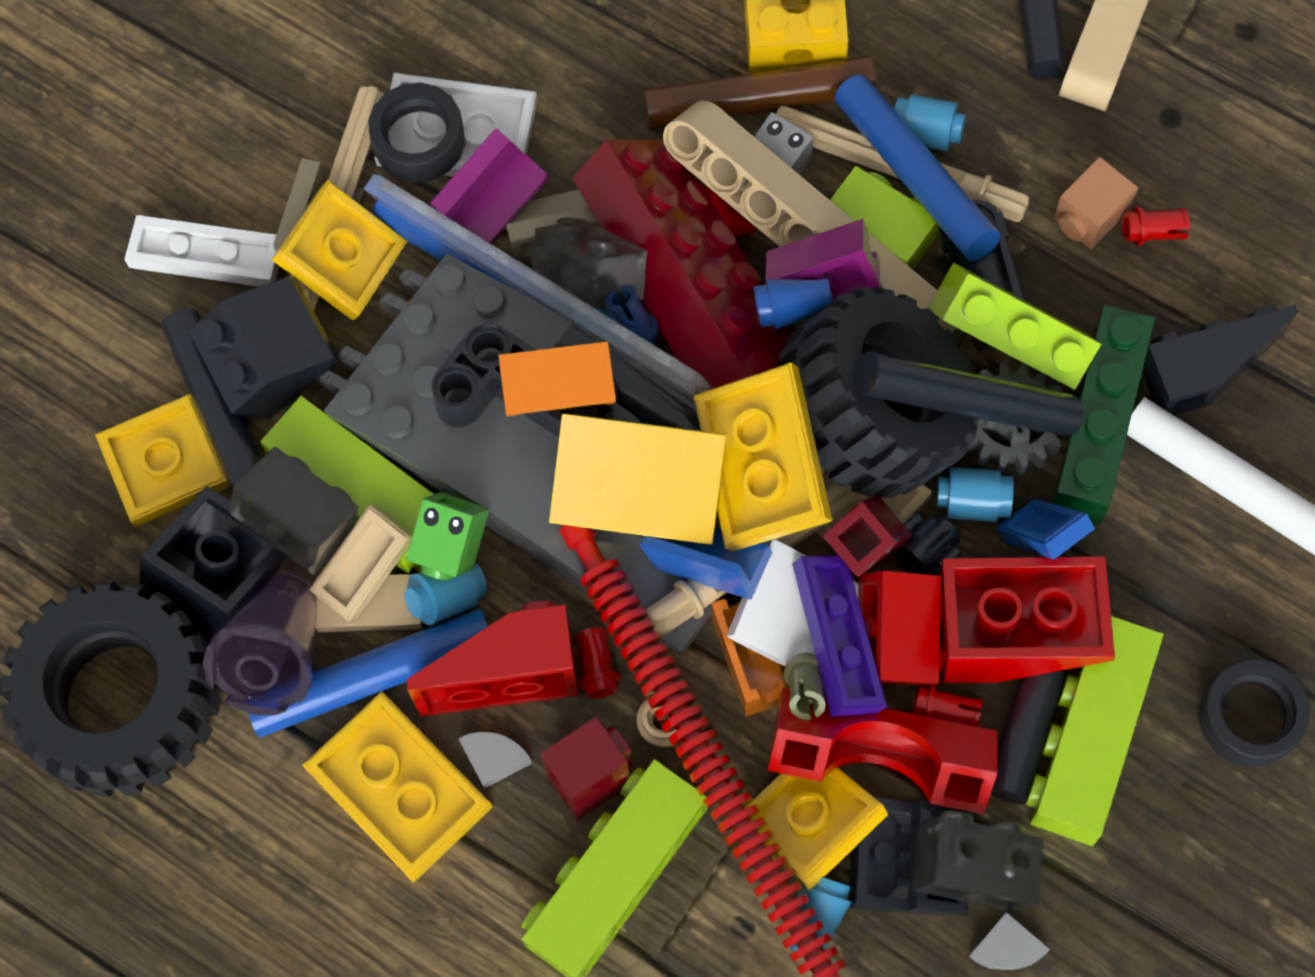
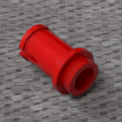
[1122,206,1190,246]
[574,627,621,699]
[911,684,982,727]

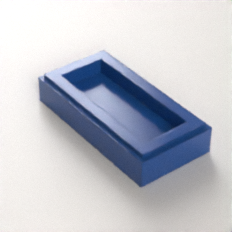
[996,499,1095,560]

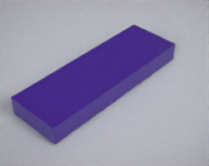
[792,555,887,717]

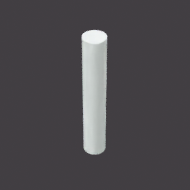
[1127,397,1315,555]

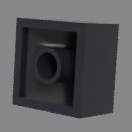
[189,276,340,419]
[139,486,292,645]

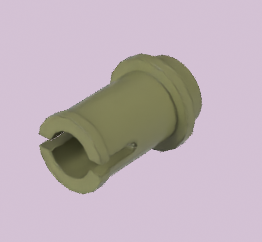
[784,652,826,720]

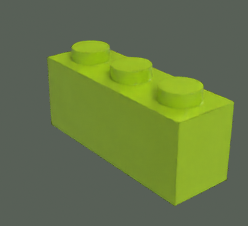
[928,262,1101,390]

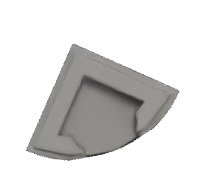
[458,732,532,789]
[969,912,1050,970]

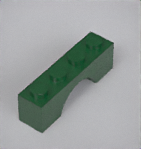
[1051,305,1155,526]

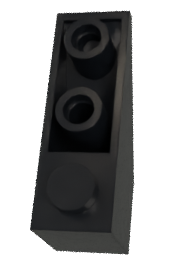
[1142,305,1298,415]

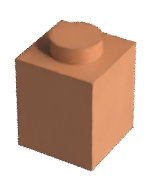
[1054,157,1139,250]

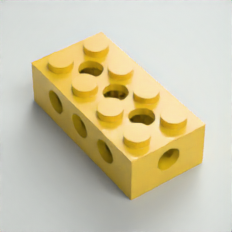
[744,0,848,74]

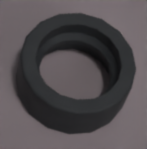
[368,82,466,183]
[1198,658,1310,768]

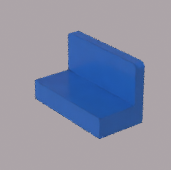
[640,528,772,600]

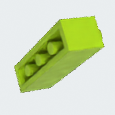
[260,396,434,573]
[1025,616,1164,846]
[522,759,708,977]

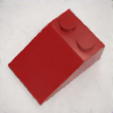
[939,556,1115,683]
[406,601,579,717]

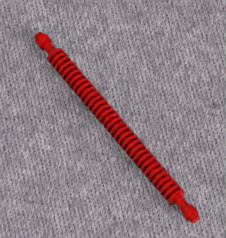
[559,524,846,977]

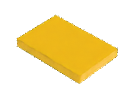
[694,363,832,552]
[549,413,727,545]
[302,691,493,883]

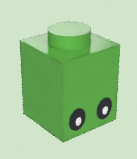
[406,492,489,580]

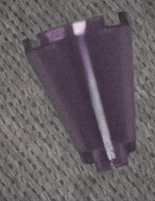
[203,574,316,715]

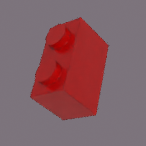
[858,571,944,686]

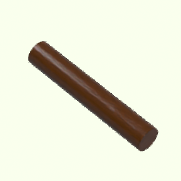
[643,55,876,129]

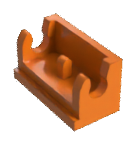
[499,341,616,417]
[711,599,790,717]

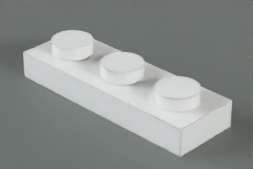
[124,215,279,287]

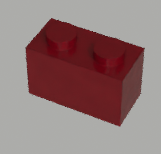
[540,717,633,821]

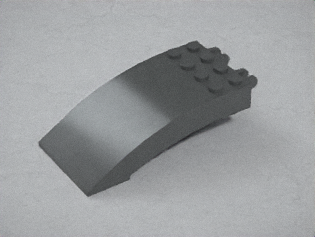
[318,253,725,655]

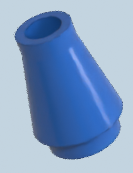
[753,278,832,331]

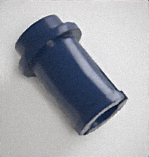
[605,285,659,350]

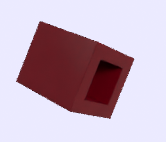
[823,495,913,577]

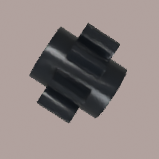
[895,512,961,576]

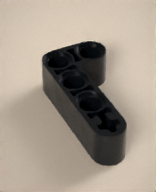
[431,323,640,438]

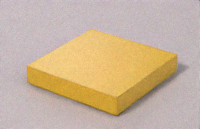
[271,180,407,321]
[95,394,230,527]
[745,767,888,891]

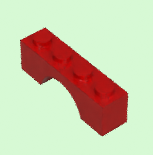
[767,688,998,814]

